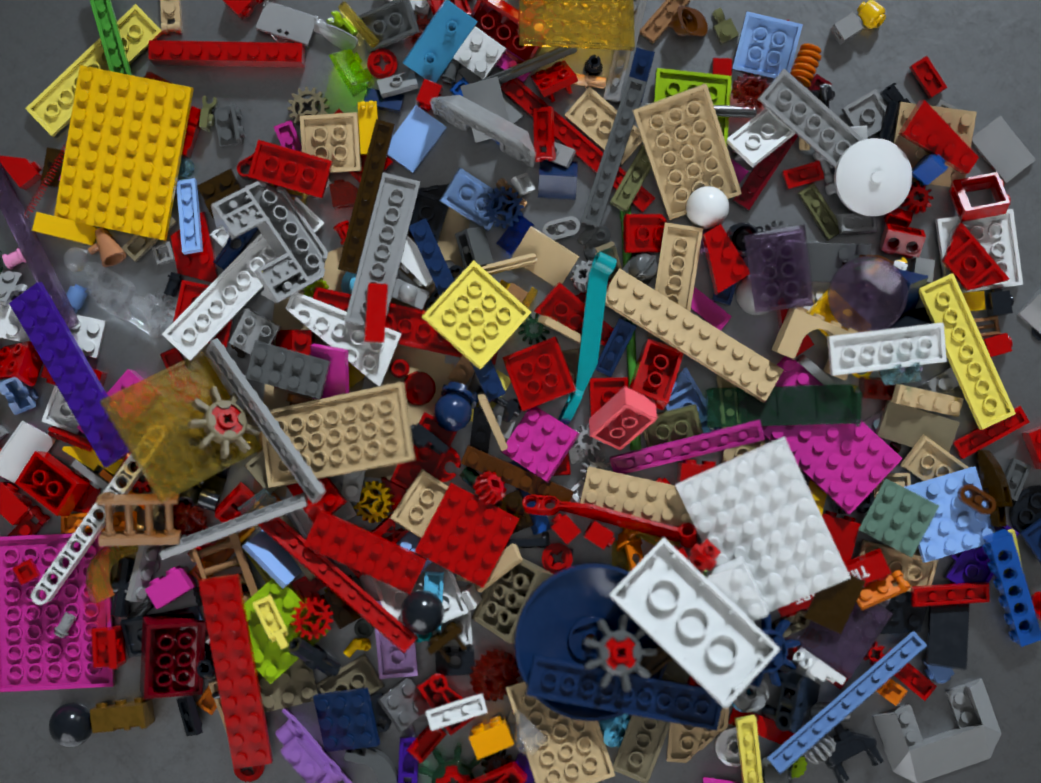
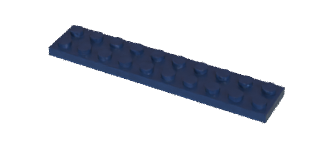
[525,655,722,731]

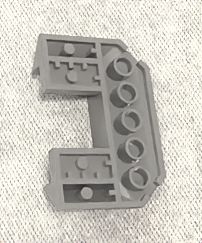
[430,95,536,168]
[211,180,328,303]
[873,678,1002,783]

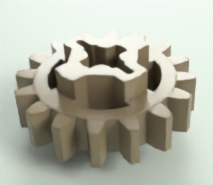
[287,87,330,125]

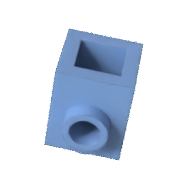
[922,658,955,684]

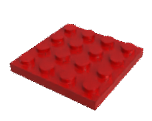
[414,483,519,588]

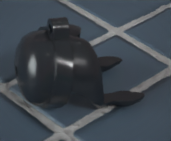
[727,222,763,257]

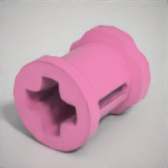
[2,247,28,270]

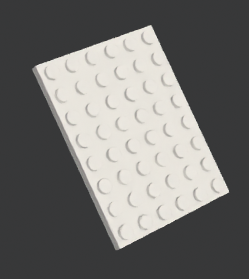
[675,437,850,612]

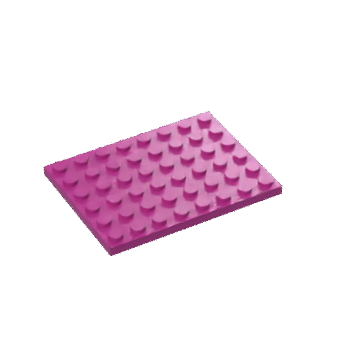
[0,532,115,692]

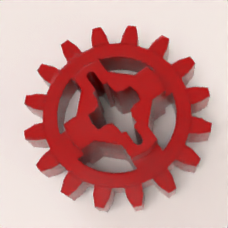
[290,597,334,640]

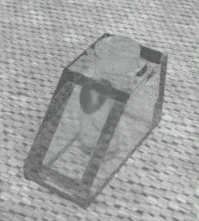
[514,709,547,756]

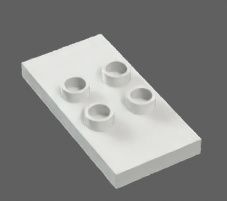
[608,538,780,708]

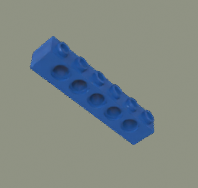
[983,529,1041,647]

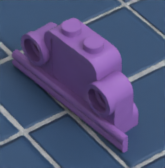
[275,708,352,783]

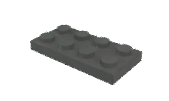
[246,341,331,399]

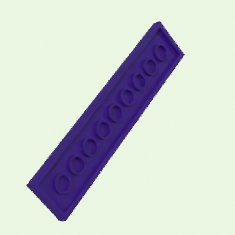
[9,282,138,468]

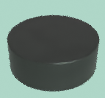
[354,618,374,638]

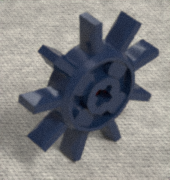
[750,614,801,688]

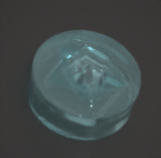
[178,158,194,177]

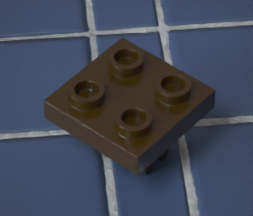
[426,621,467,663]

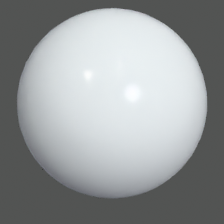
[686,186,729,230]

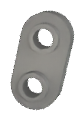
[542,216,580,241]

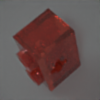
[857,376,904,400]

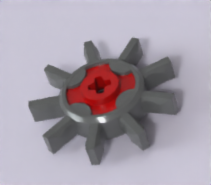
[582,615,657,691]

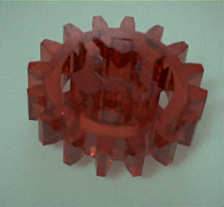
[731,73,771,109]
[163,502,207,536]

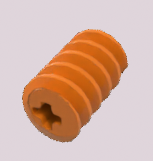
[790,43,822,88]

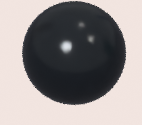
[400,590,444,635]
[49,703,92,747]

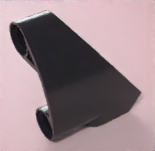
[165,450,233,512]

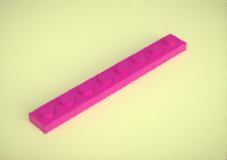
[609,420,765,474]

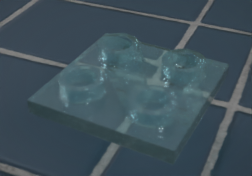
[877,362,922,385]

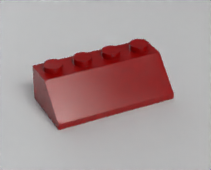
[470,0,551,64]

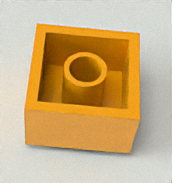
[469,715,514,760]

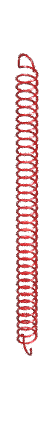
[24,141,67,218]

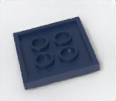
[313,687,380,752]

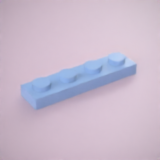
[176,178,203,255]

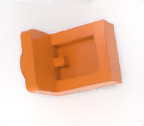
[876,679,908,707]

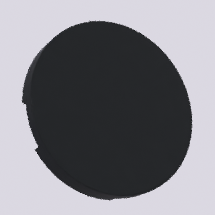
[1009,485,1041,537]

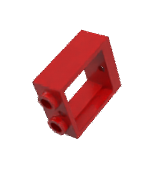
[949,172,1011,222]

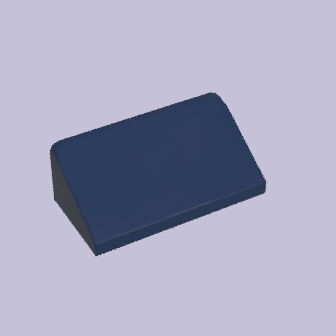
[363,88,405,114]

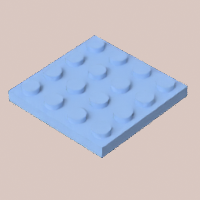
[904,466,995,563]

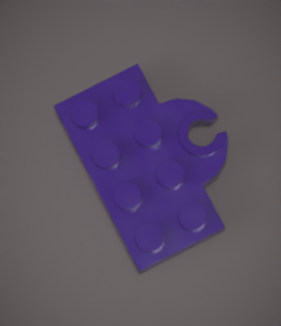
[944,525,1019,584]

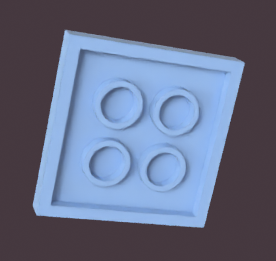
[732,11,803,79]

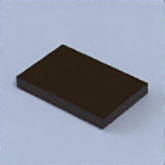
[805,574,866,635]

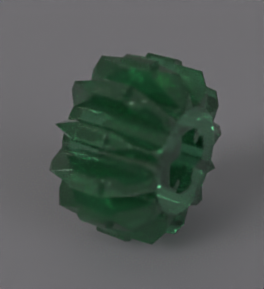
[518,313,550,345]

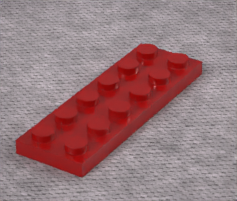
[303,509,427,594]

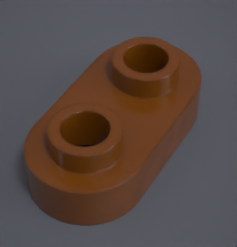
[958,484,996,514]

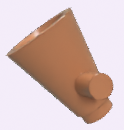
[88,228,127,267]

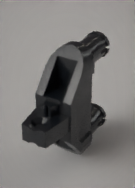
[825,723,884,783]

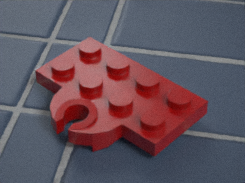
[390,412,461,489]

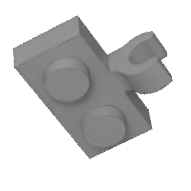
[0,268,28,307]

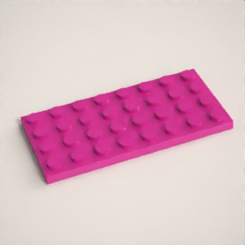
[739,356,903,515]

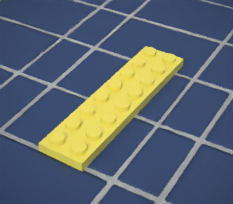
[25,4,162,137]
[919,273,1016,430]

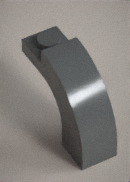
[344,747,398,783]

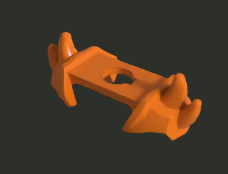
[616,528,644,571]

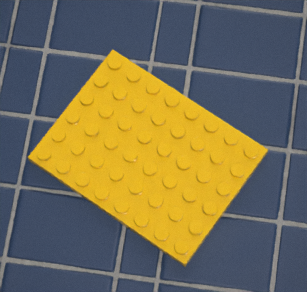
[54,65,194,241]

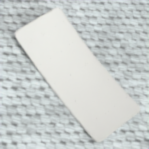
[569,443,606,464]

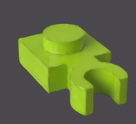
[326,11,359,37]

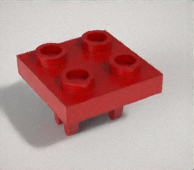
[530,60,578,102]

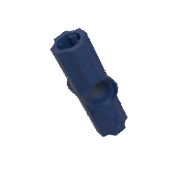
[213,227,258,270]

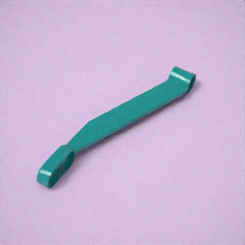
[558,251,617,426]

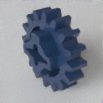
[482,186,524,228]

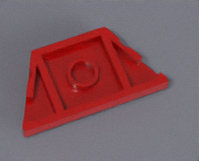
[171,211,218,283]
[942,222,1009,291]

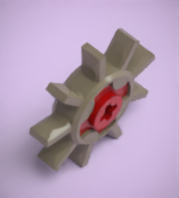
[187,386,261,459]

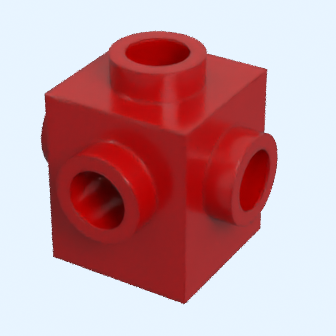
[687,539,721,574]

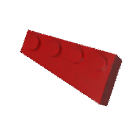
[898,100,979,174]

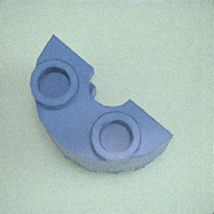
[0,377,39,415]

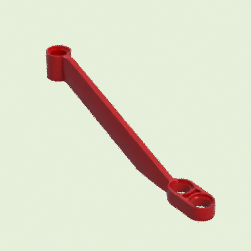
[522,494,698,548]

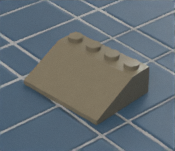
[471,558,553,644]

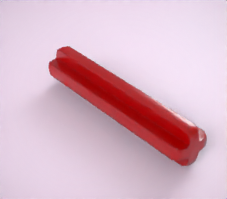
[48,426,94,452]

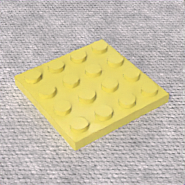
[422,260,531,369]

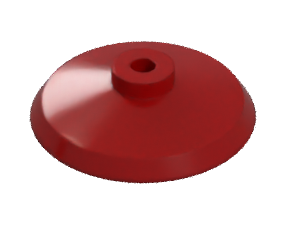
[403,371,436,406]

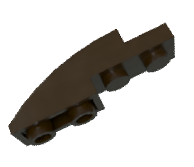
[977,450,1013,527]

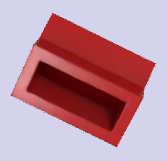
[884,208,913,227]

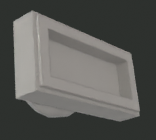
[392,278,430,310]

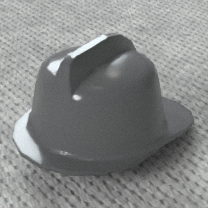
[622,253,658,286]

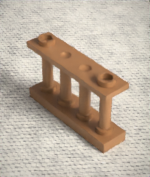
[96,491,181,546]
[189,532,258,603]

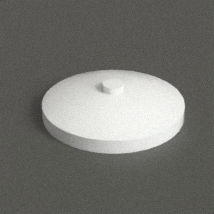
[834,138,912,216]

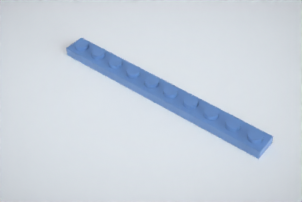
[767,631,927,774]

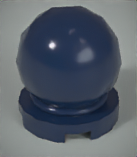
[434,382,479,431]

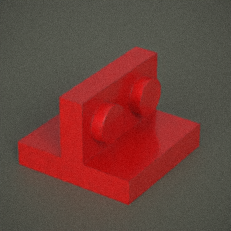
[91,624,126,669]

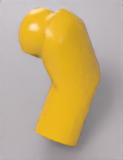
[343,638,371,658]

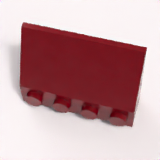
[140,616,206,699]

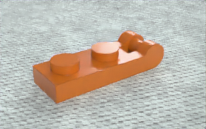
[857,570,911,611]

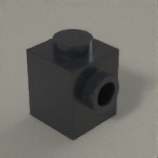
[985,288,1014,317]

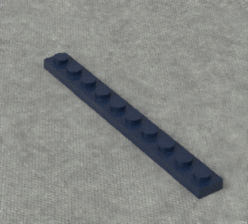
[409,218,506,402]

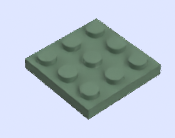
[858,478,939,558]

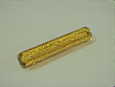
[338,1,379,48]

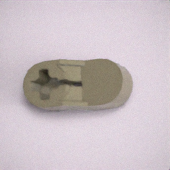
[771,611,810,637]

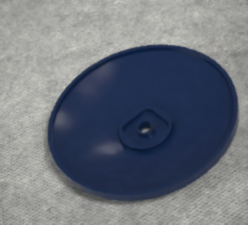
[514,563,667,721]

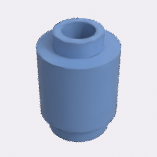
[62,284,88,314]

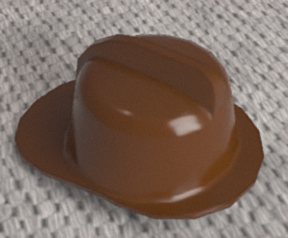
[668,5,708,37]

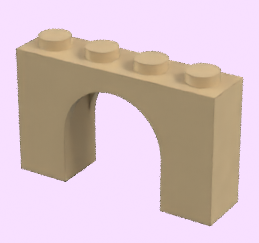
[771,306,859,381]

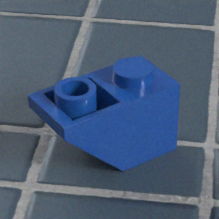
[912,154,948,185]

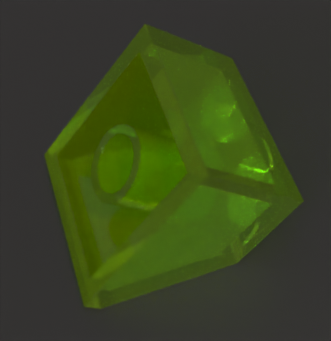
[329,48,373,97]

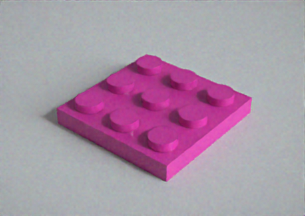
[500,407,580,482]

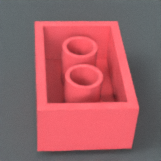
[589,387,657,451]

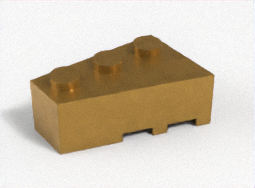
[90,696,155,733]

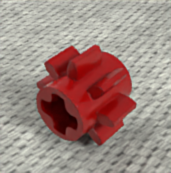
[860,641,885,666]

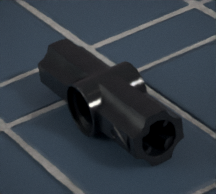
[111,557,135,617]
[288,637,341,677]

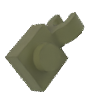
[712,7,739,45]
[199,96,218,131]

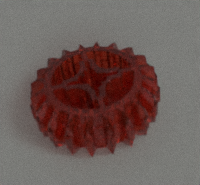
[469,649,520,702]

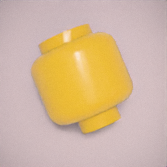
[857,0,886,29]

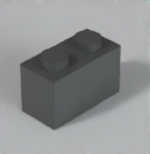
[455,226,494,269]

